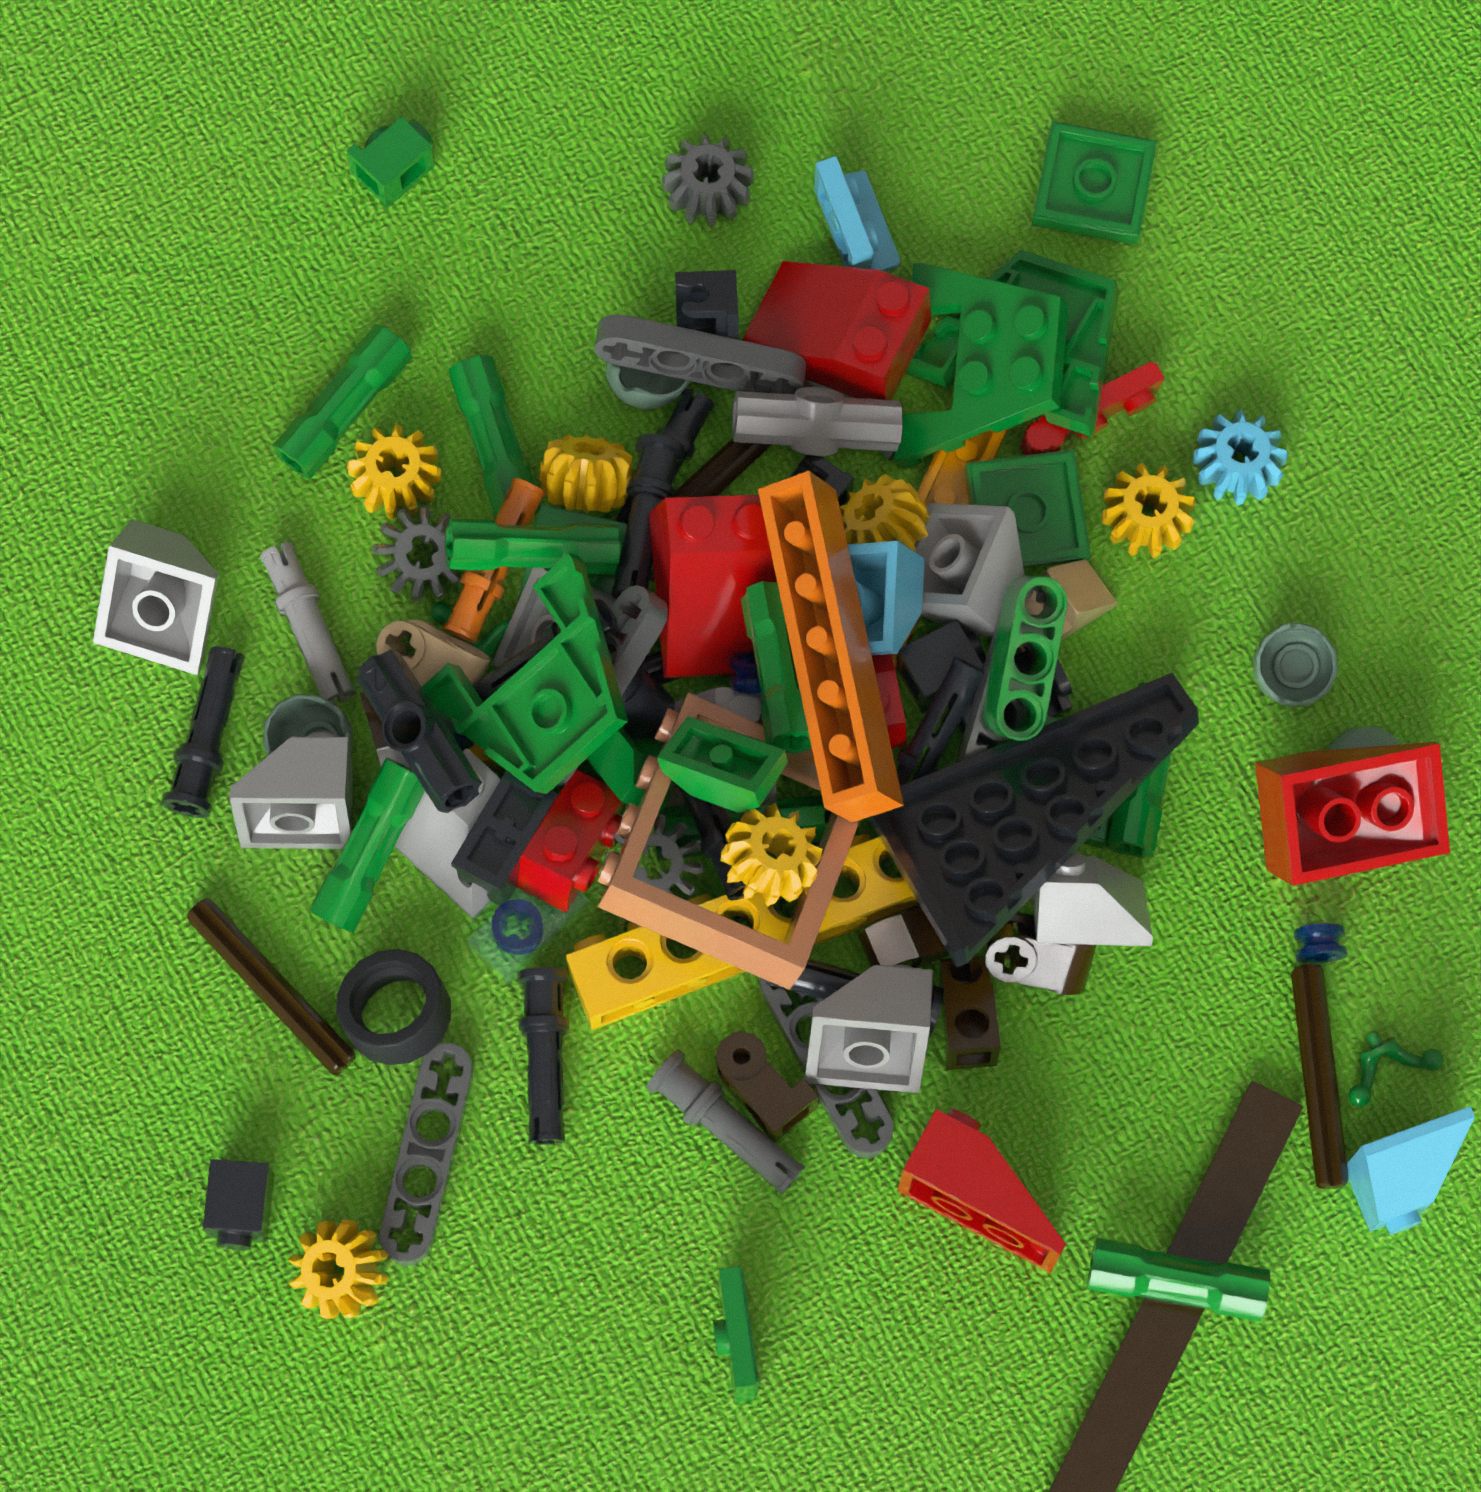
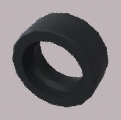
[336,949,451,1065]

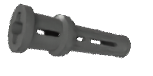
[645,1049,806,1195]

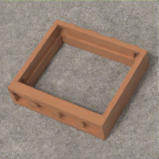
[597,693,860,990]

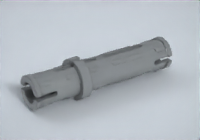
[260,542,356,704]

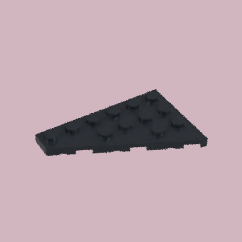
[868,673,1199,967]

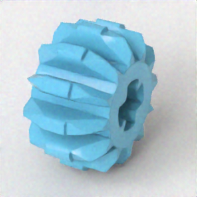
[1192,409,1288,506]

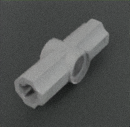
[732,387,902,456]

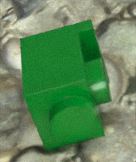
[347,116,434,208]

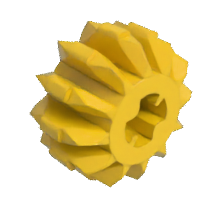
[347,423,442,520]
[539,434,634,514]
[1101,462,1196,559]
[840,474,930,552]
[720,803,823,907]
[288,1220,390,1319]

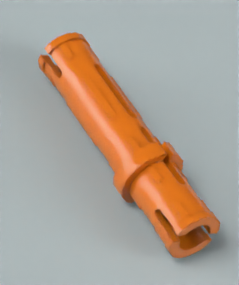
[443,478,546,644]

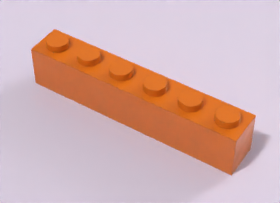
[758,471,904,823]

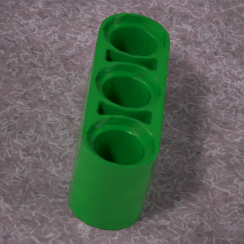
[983,575,1067,741]

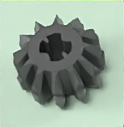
[662,132,754,228]
[373,506,461,601]
[606,814,703,895]

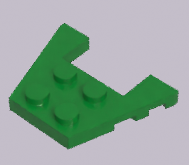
[905,250,1119,437]
[894,263,1069,468]
[422,552,628,794]

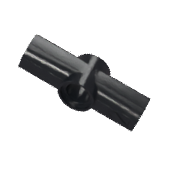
[356,649,483,813]

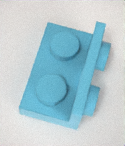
[814,156,900,272]

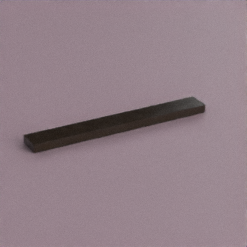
[1048,1081,1304,1492]

